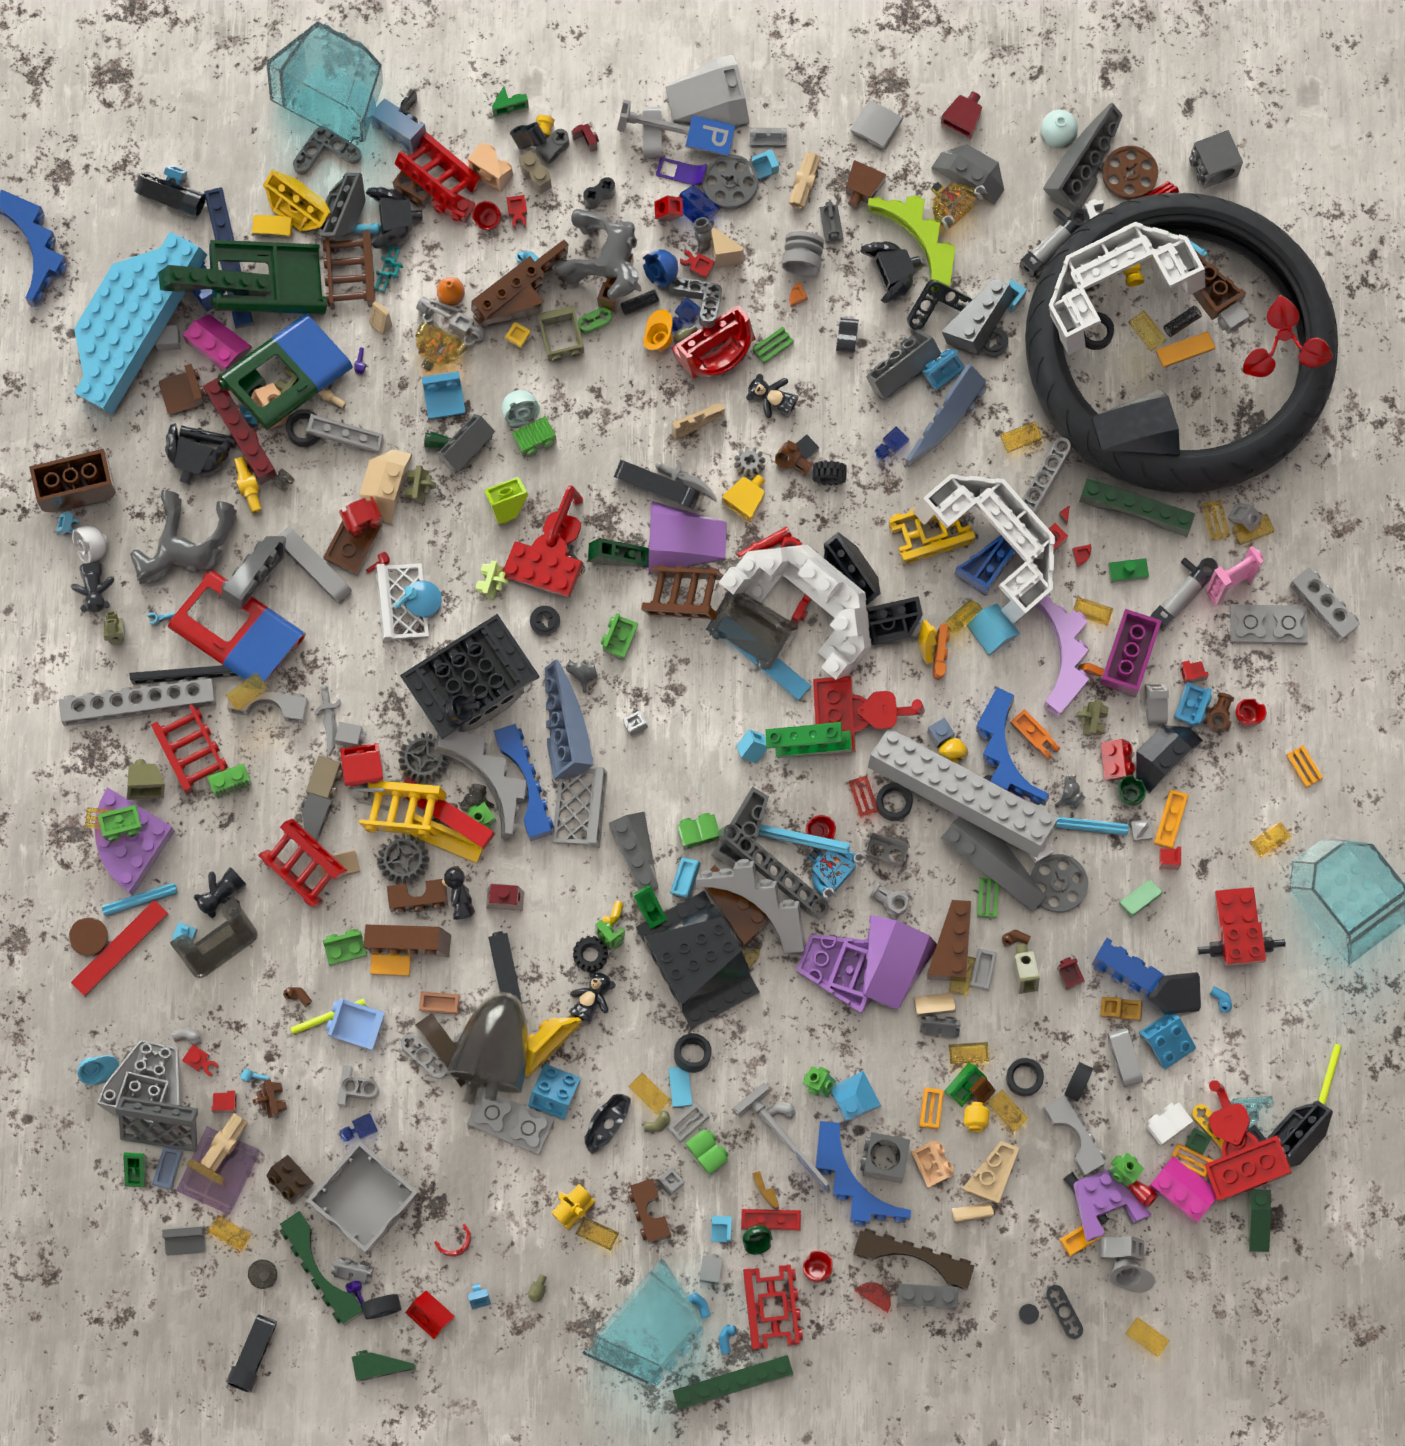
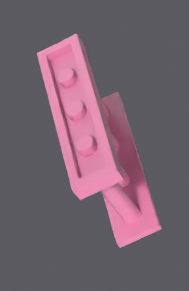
[1205,546,1264,607]

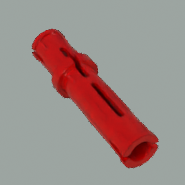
[737,526,792,561]

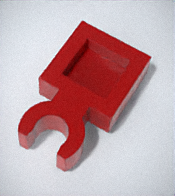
[506,195,527,229]
[680,250,715,279]
[791,594,812,626]
[182,1044,219,1077]

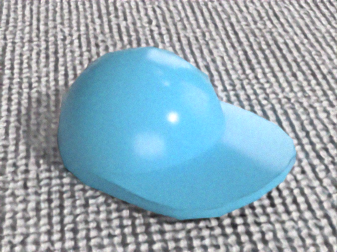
[77,1055,119,1085]

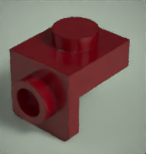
[571,124,599,152]
[1057,957,1085,990]

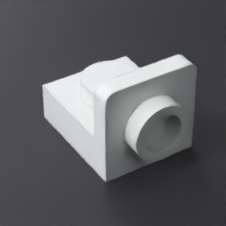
[1084,199,1104,221]

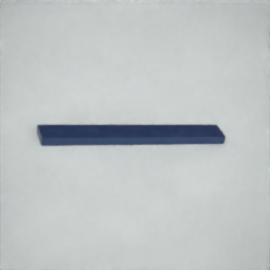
[204,187,254,329]

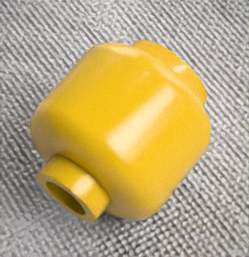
[964,1102,990,1132]

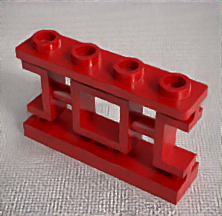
[743,1264,803,1351]

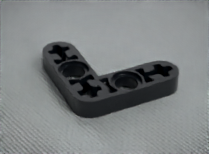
[907,279,973,330]

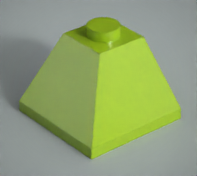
[484,477,528,525]

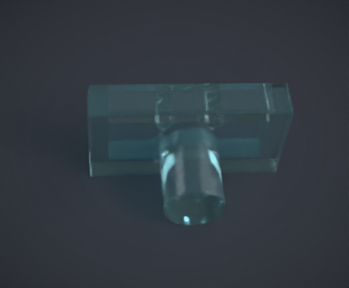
[1230,1096,1273,1122]

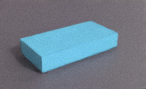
[670,857,701,899]
[669,1067,692,1108]

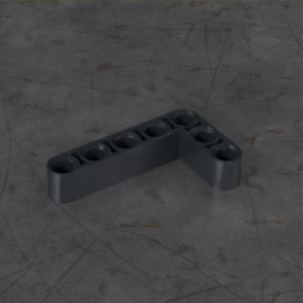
[614,459,706,511]

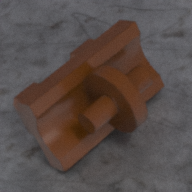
[252,1079,287,1119]

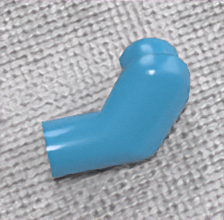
[1210,986,1232,1013]
[687,1293,711,1319]
[718,1324,737,1354]

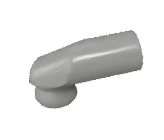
[172,1027,201,1045]
[767,1102,795,1118]

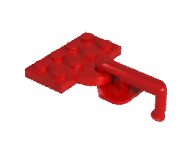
[502,485,584,598]
[813,676,925,755]
[1204,1080,1292,1202]

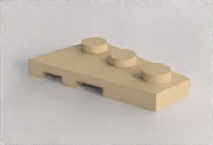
[672,403,725,440]
[962,1141,1019,1204]

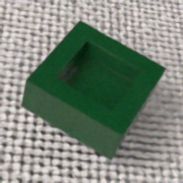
[1185,1128,1212,1155]

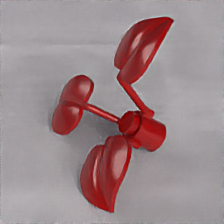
[1243,295,1333,377]

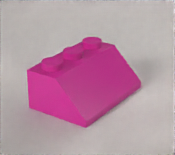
[183,314,252,372]
[1149,1156,1216,1224]

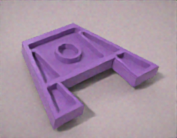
[1073,1169,1152,1243]

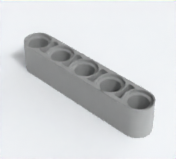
[1022,437,1072,515]
[279,526,352,603]

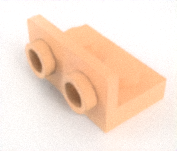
[911,1140,954,1188]

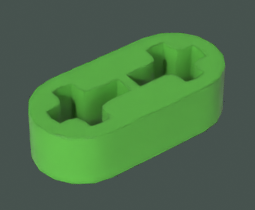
[578,308,612,334]

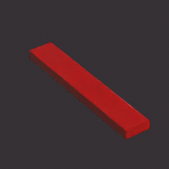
[403,776,495,849]
[70,900,168,996]

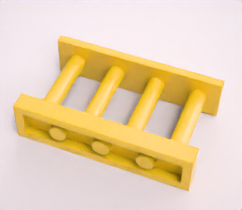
[359,781,447,838]

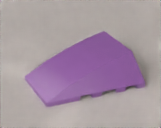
[649,501,727,574]
[863,915,937,1010]
[797,934,872,1013]

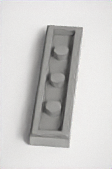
[306,414,384,453]

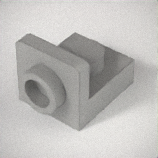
[1228,503,1262,531]

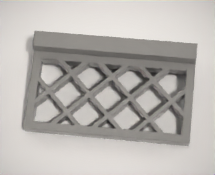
[552,767,607,847]

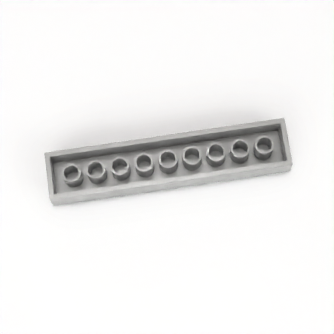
[868,728,1058,858]

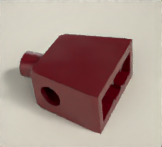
[941,91,982,139]
[486,884,524,911]

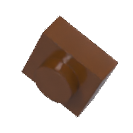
[969,1076,996,1104]

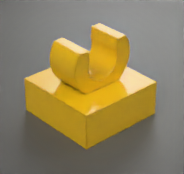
[505,322,531,348]

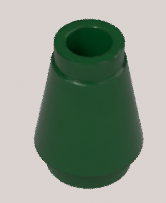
[424,431,451,450]

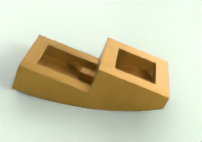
[1100,997,1143,1021]
[752,1171,779,1210]

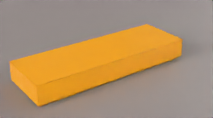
[1156,331,1216,368]
[1154,789,1189,849]

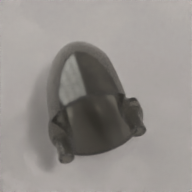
[447,991,528,1105]

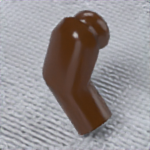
[1002,930,1031,946]
[283,987,312,1007]

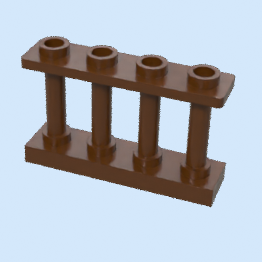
[322,230,376,310]
[641,565,724,620]

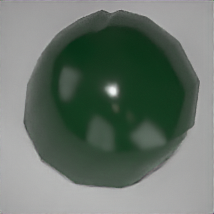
[1117,775,1146,806]
[742,1225,773,1255]

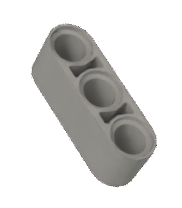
[643,107,662,158]
[1107,1028,1143,1087]

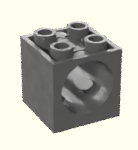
[1189,130,1243,189]
[860,1132,910,1184]

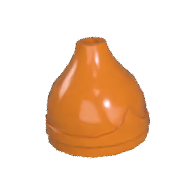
[437,277,465,306]

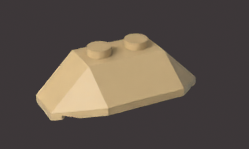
[359,449,412,525]

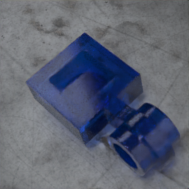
[671,297,701,332]
[874,426,909,460]
[339,1113,378,1142]

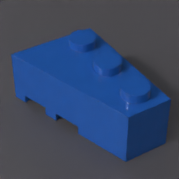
[955,535,1016,595]

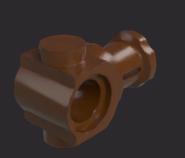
[774,440,814,476]
[1203,693,1234,733]

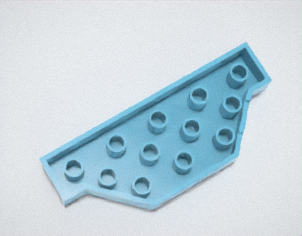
[74,232,208,415]

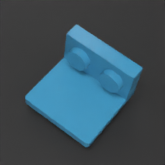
[422,371,466,419]
[1139,1014,1196,1069]
[528,1064,581,1120]

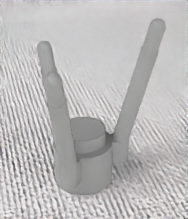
[416,296,461,333]
[352,778,400,811]

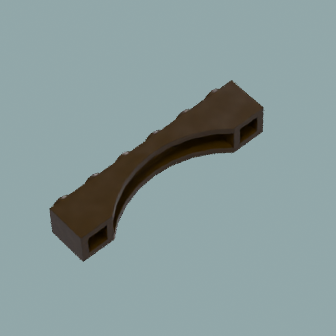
[853,1228,974,1291]

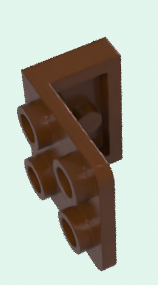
[159,364,206,415]

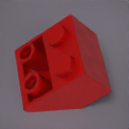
[340,743,383,787]

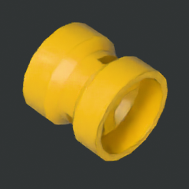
[536,115,555,138]
[1123,263,1145,287]

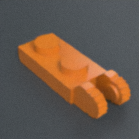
[932,624,950,680]
[1010,709,1060,760]

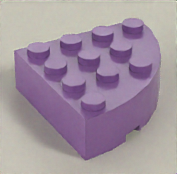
[94,787,175,896]

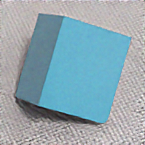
[751,149,779,180]
[1007,279,1027,313]
[737,729,767,763]
[711,1216,732,1243]

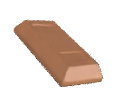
[419,991,460,1014]

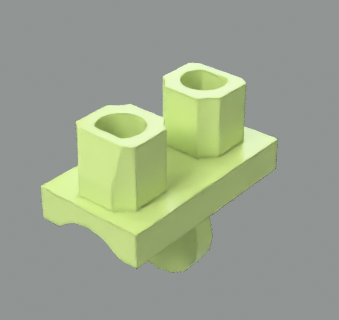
[475,561,509,600]

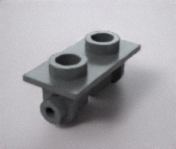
[819,201,844,242]
[920,1015,961,1038]

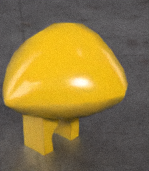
[937,738,969,764]

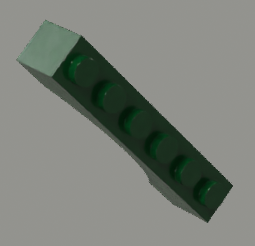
[158,265,271,296]
[1079,478,1195,537]
[279,1211,364,1326]
[673,1355,794,1411]

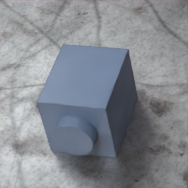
[927,717,955,748]

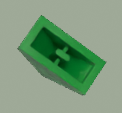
[123,1152,148,1187]

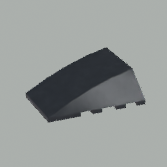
[1091,389,1180,457]

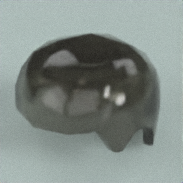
[248,1259,278,1289]

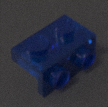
[678,184,720,223]

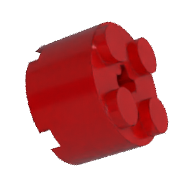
[339,496,383,536]

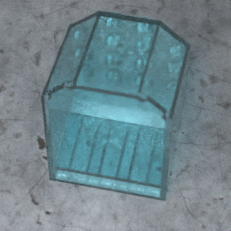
[266,21,383,143]
[1289,839,1405,965]
[582,1258,704,1388]

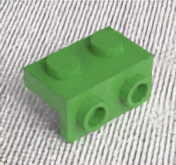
[601,613,638,659]

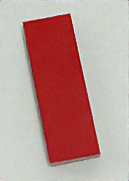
[741,1209,801,1231]

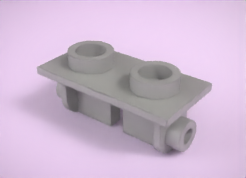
[750,128,787,146]
[331,1257,374,1284]

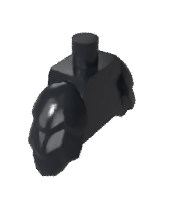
[366,187,423,249]
[860,241,922,303]
[165,423,232,485]

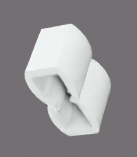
[1146,1102,1193,1146]

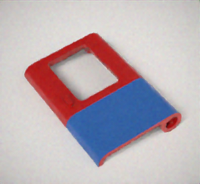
[168,570,306,690]

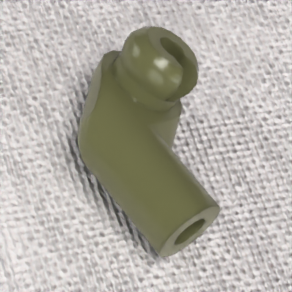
[644,1111,671,1132]

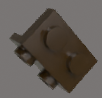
[266,1155,314,1204]

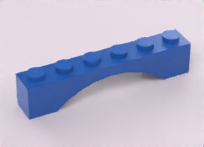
[494,723,554,842]

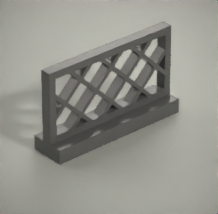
[116,1096,198,1152]

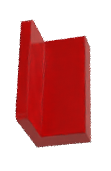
[405,1291,455,1339]

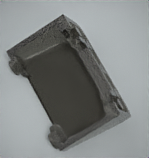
[705,591,799,670]
[170,897,258,978]

